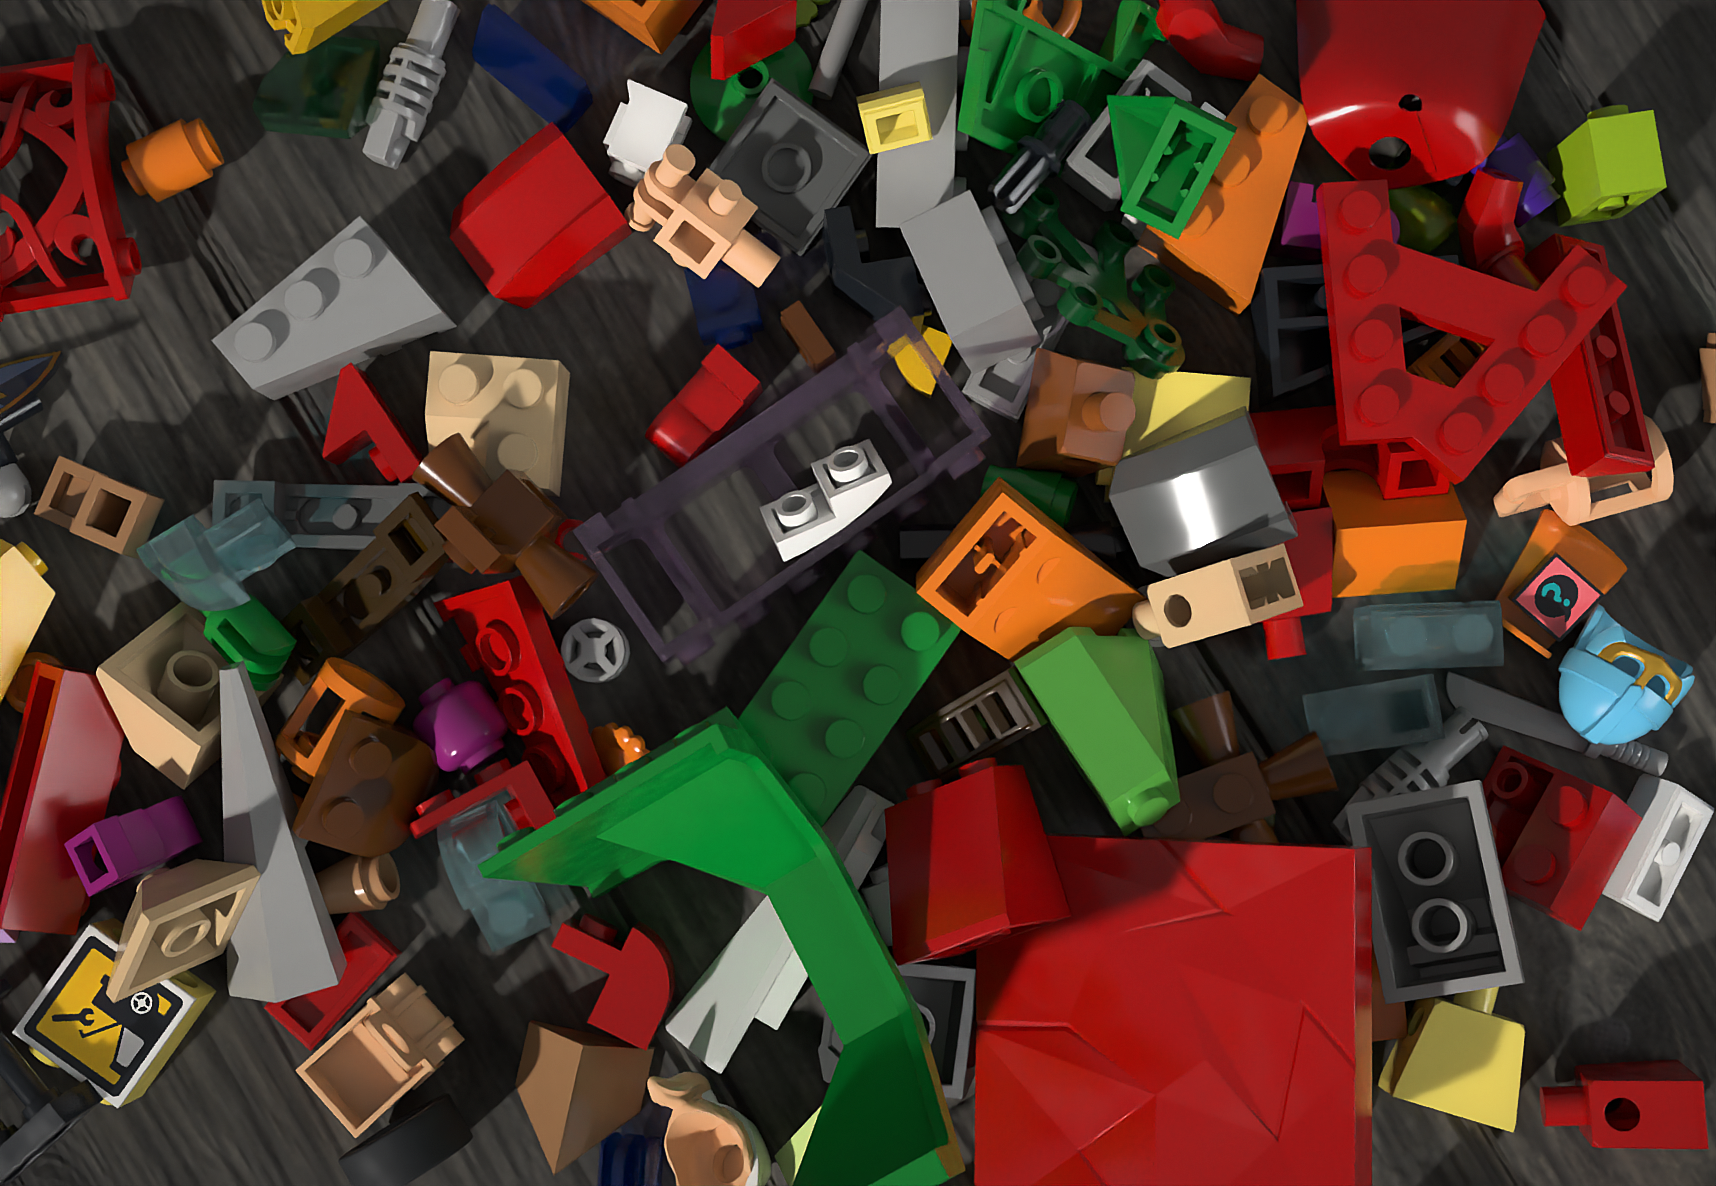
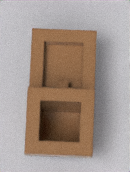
[34,456,165,559]

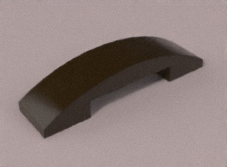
[280,491,449,686]

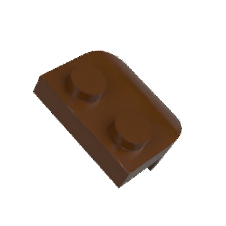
[291,709,440,857]

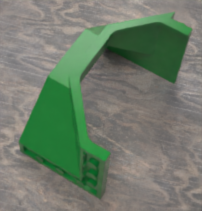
[477,706,966,1186]

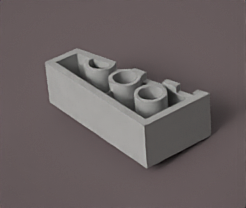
[876,0,972,228]

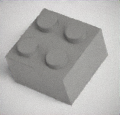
[899,190,1044,375]

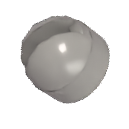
[0,463,32,518]

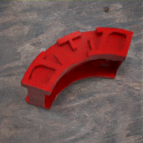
[0,43,142,322]

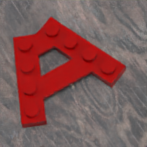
[1316,179,1628,485]

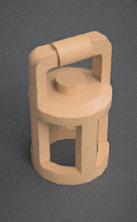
[1493,414,1674,526]

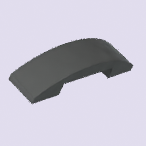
[211,480,452,550]

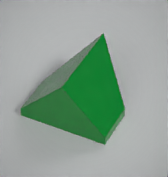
[1106,95,1238,239]

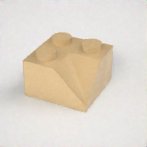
[425,351,570,497]

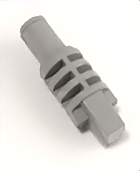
[363,0,461,170]
[1330,706,1488,846]

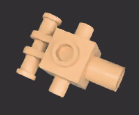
[624,144,781,288]

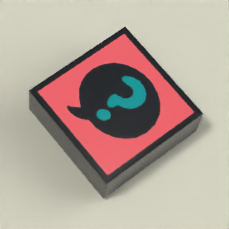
[1507,551,1604,642]

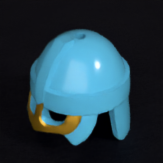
[1558,604,1695,745]

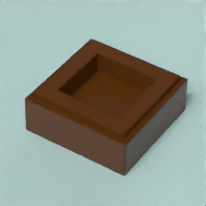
[780,300,836,375]

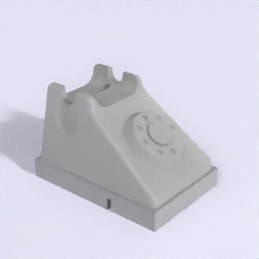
[1345,780,1525,1004]

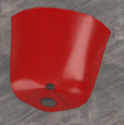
[1296,0,1546,189]

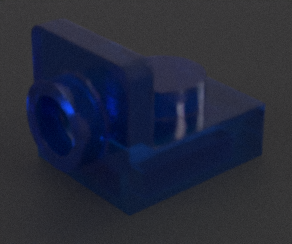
[683,260,764,350]

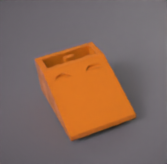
[916,476,1147,663]

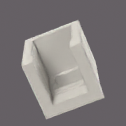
[603,79,692,188]

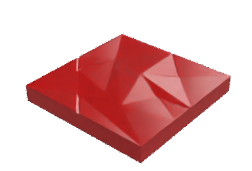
[974,833,1372,1186]

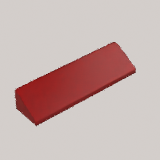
[1525,233,1655,477]

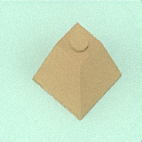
[96,599,284,790]
[106,859,261,1003]

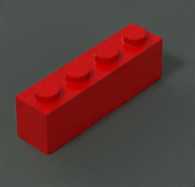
[0,661,125,935]

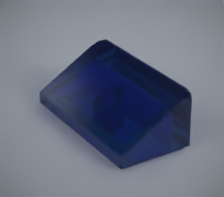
[472,3,593,134]

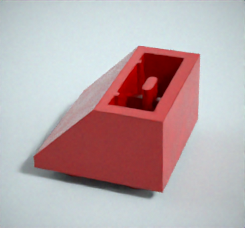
[1482,745,1643,931]

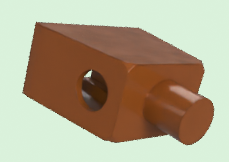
[1016,348,1136,478]

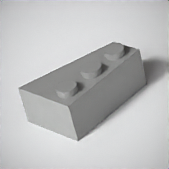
[211,216,457,400]

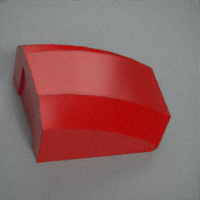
[449,122,633,309]

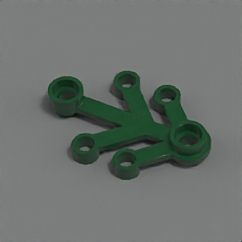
[1002,184,1185,379]

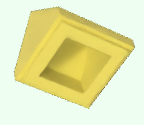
[856,81,933,154]

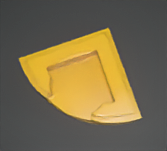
[891,325,953,398]

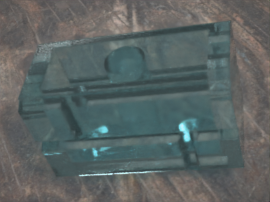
[1353,600,1504,672]

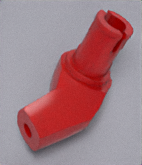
[1156,0,1264,82]
[1457,167,1541,290]

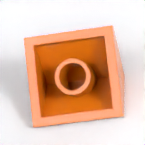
[1318,470,1467,598]

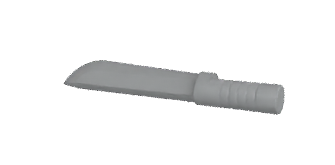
[1446,671,1668,777]

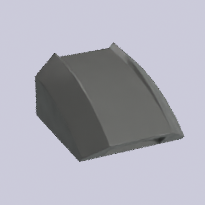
[1109,406,1298,577]
[818,956,977,1099]

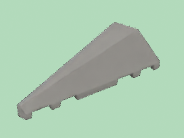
[219,661,347,1003]

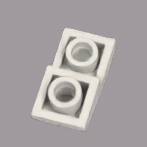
[760,439,892,562]

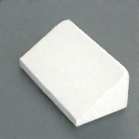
[1602,774,1715,922]

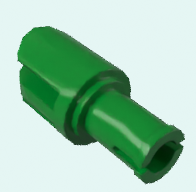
[174,560,297,691]

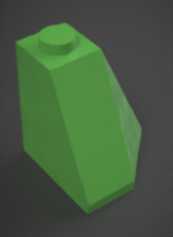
[1014,627,1180,837]

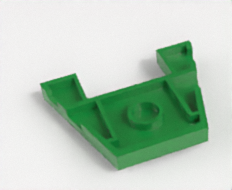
[957,0,1166,178]

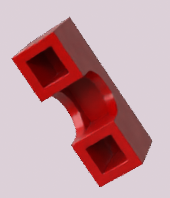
[1249,405,1450,510]

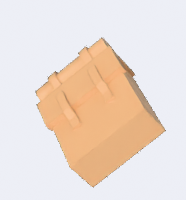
[295,973,465,1139]

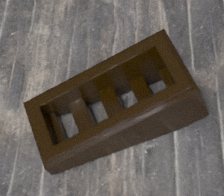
[906,665,1049,782]

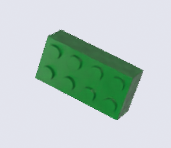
[738,549,962,828]

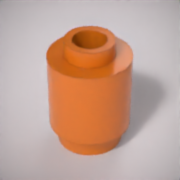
[121,118,224,202]

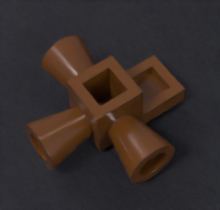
[412,433,600,620]
[1140,691,1339,843]

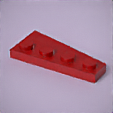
[433,574,607,809]

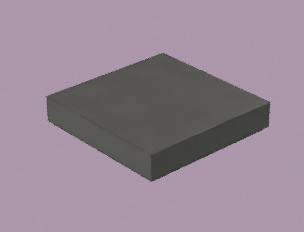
[709,78,876,257]

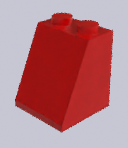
[884,757,1072,966]

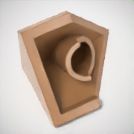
[515,1020,655,1175]

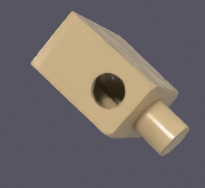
[1132,543,1304,649]

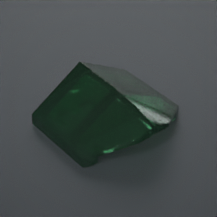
[252,36,381,139]

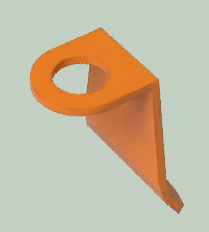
[1486,509,1628,659]

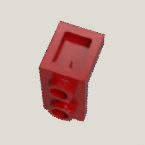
[410,758,556,839]

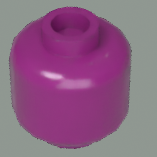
[412,677,508,776]

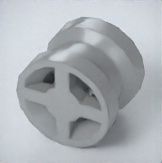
[561,618,631,683]

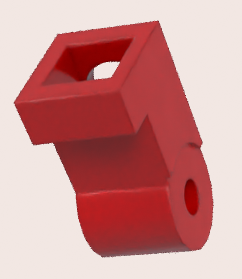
[645,344,764,471]

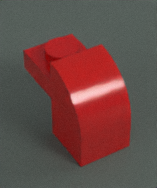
[551,913,675,1051]

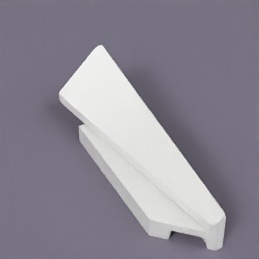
[665,785,895,1074]

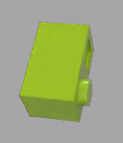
[1547,105,1667,227]

